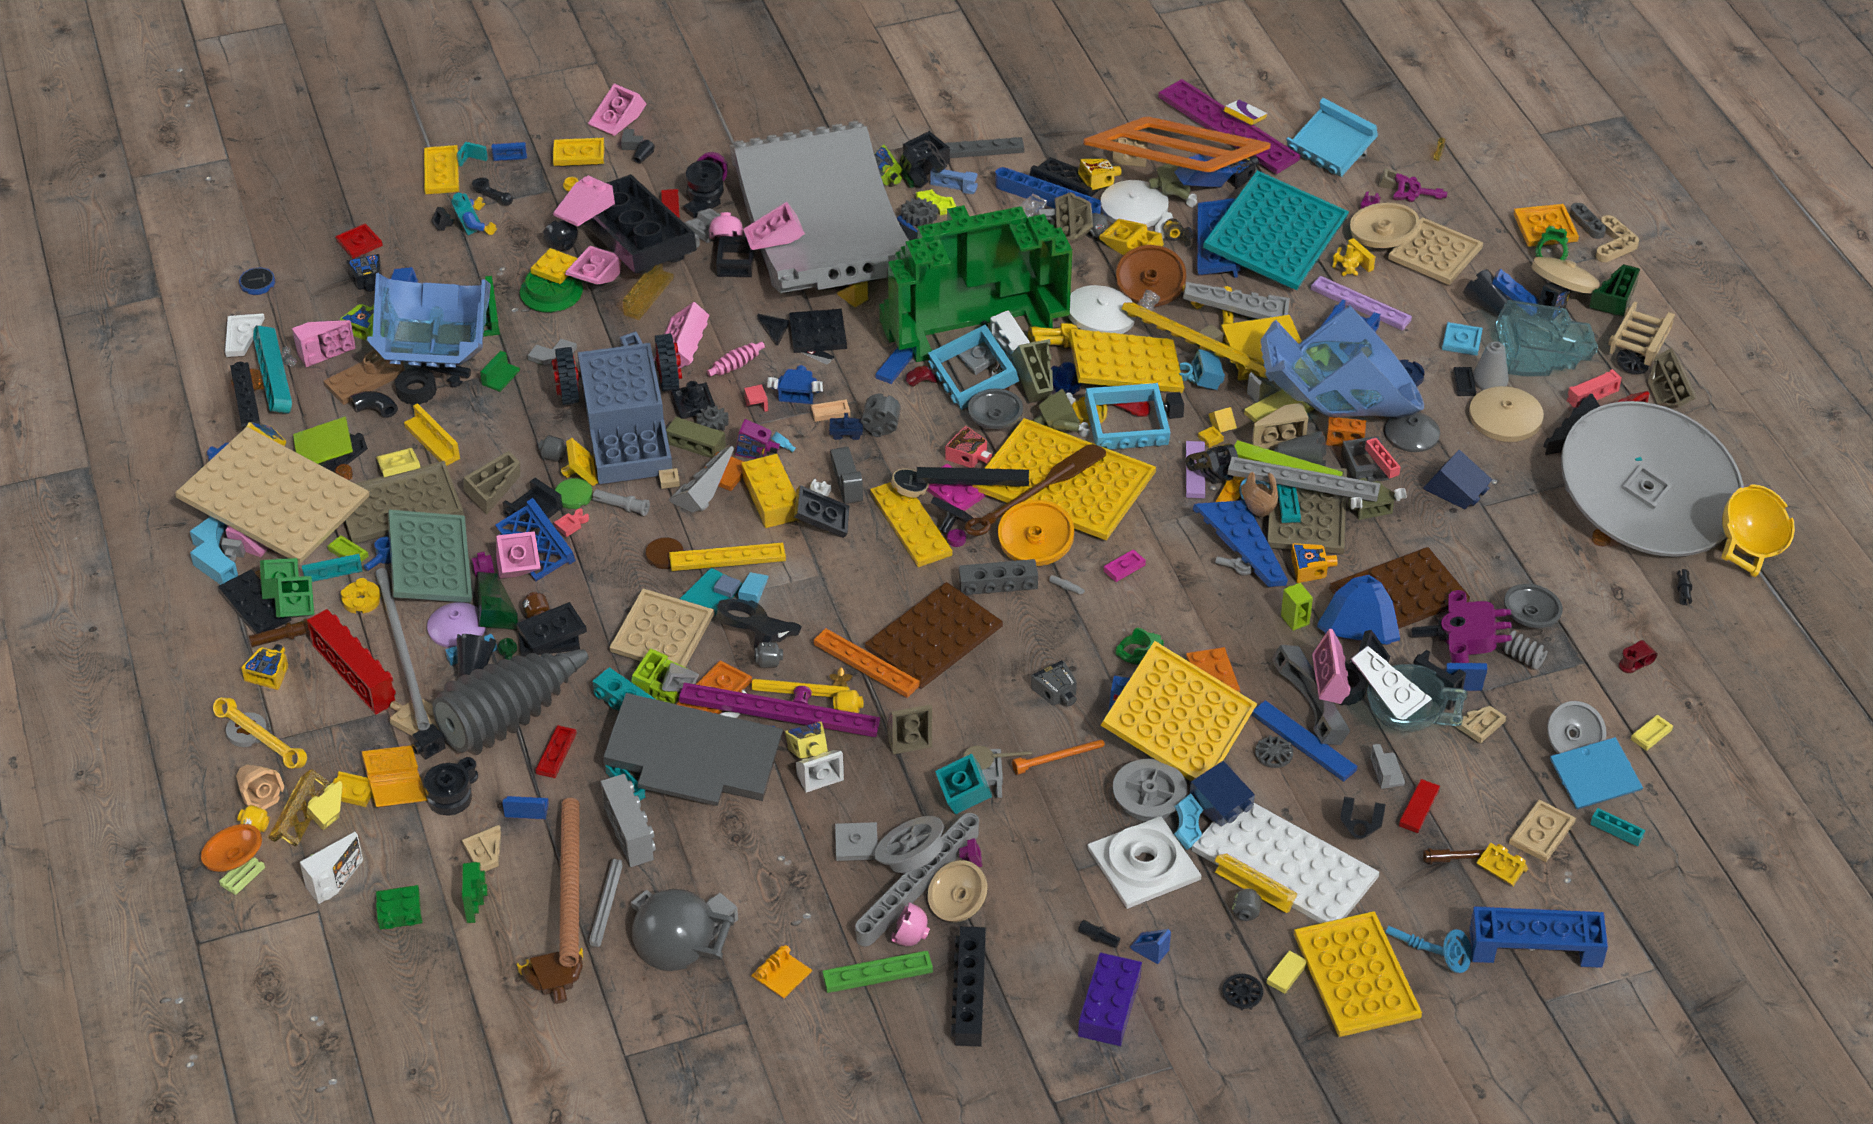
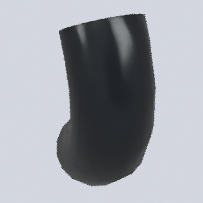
[350,391,398,418]

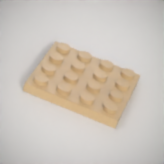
[1388,217,1483,285]
[610,589,714,667]

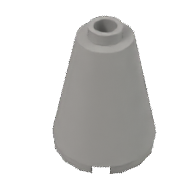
[1473,342,1509,390]

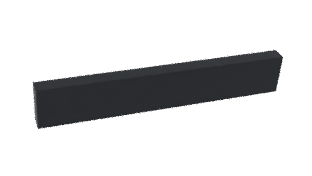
[916,467,1029,486]

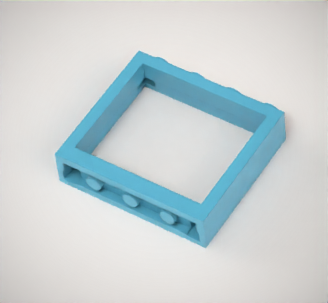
[928,325,1019,410]
[1084,383,1171,449]

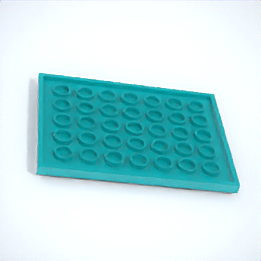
[1203,170,1349,290]

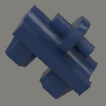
[829,413,863,440]

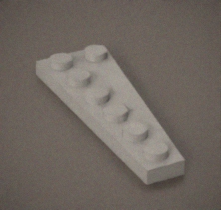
[1183,282,1290,319]

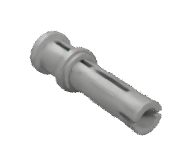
[593,489,650,516]

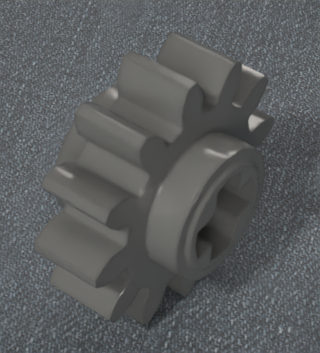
[697,405,729,430]

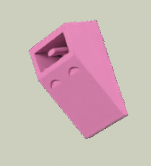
[292,320,355,367]

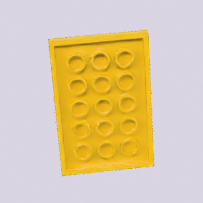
[1069,329,1184,393]
[1294,911,1422,1037]

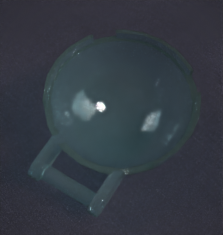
[1367,664,1468,733]

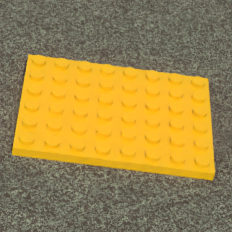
[972,418,1156,541]

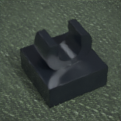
[431,207,454,231]

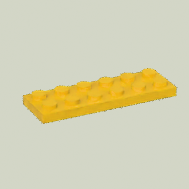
[870,482,952,567]

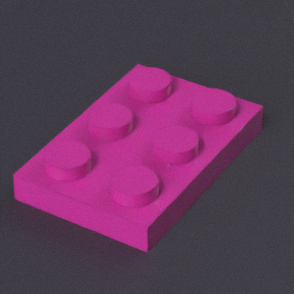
[927,464,986,511]

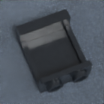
[502,477,563,532]
[1411,650,1466,711]

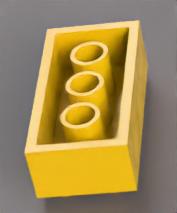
[742,454,800,528]

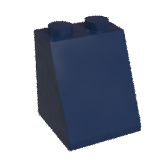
[1423,450,1492,510]
[1190,761,1255,827]

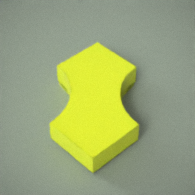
[916,190,956,215]

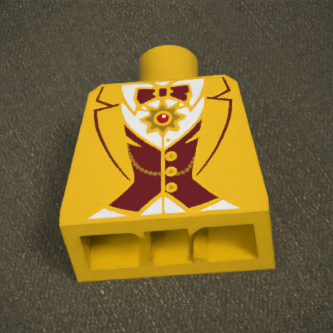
[1078,159,1121,190]

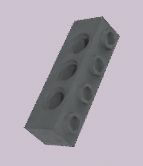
[959,559,1038,595]

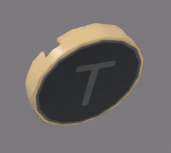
[891,469,929,498]

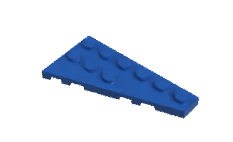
[1193,500,1288,587]

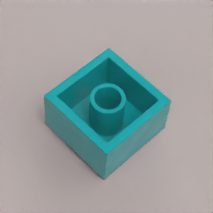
[935,753,992,814]

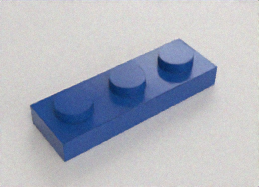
[1492,269,1539,315]

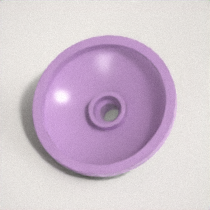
[427,602,486,648]

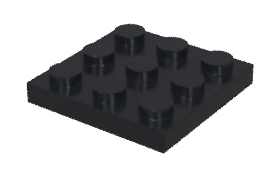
[789,308,847,353]

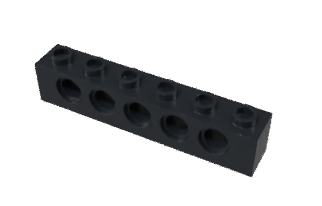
[951,926,986,1047]

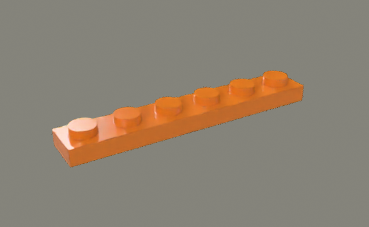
[814,628,920,698]

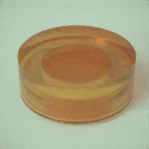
[1592,529,1611,547]

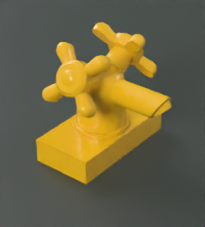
[1332,238,1375,276]

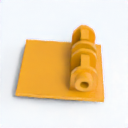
[751,945,812,998]

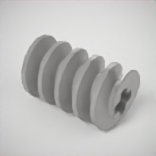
[1503,630,1548,669]

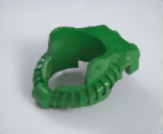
[1535,226,1569,261]
[1115,628,1164,664]

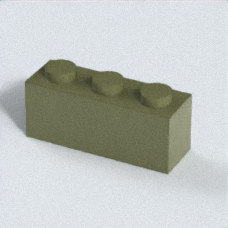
[666,417,726,458]

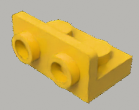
[1477,842,1528,886]

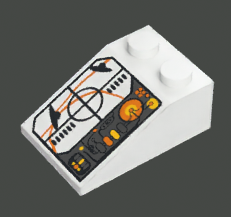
[300,832,363,904]

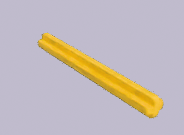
[751,679,850,698]

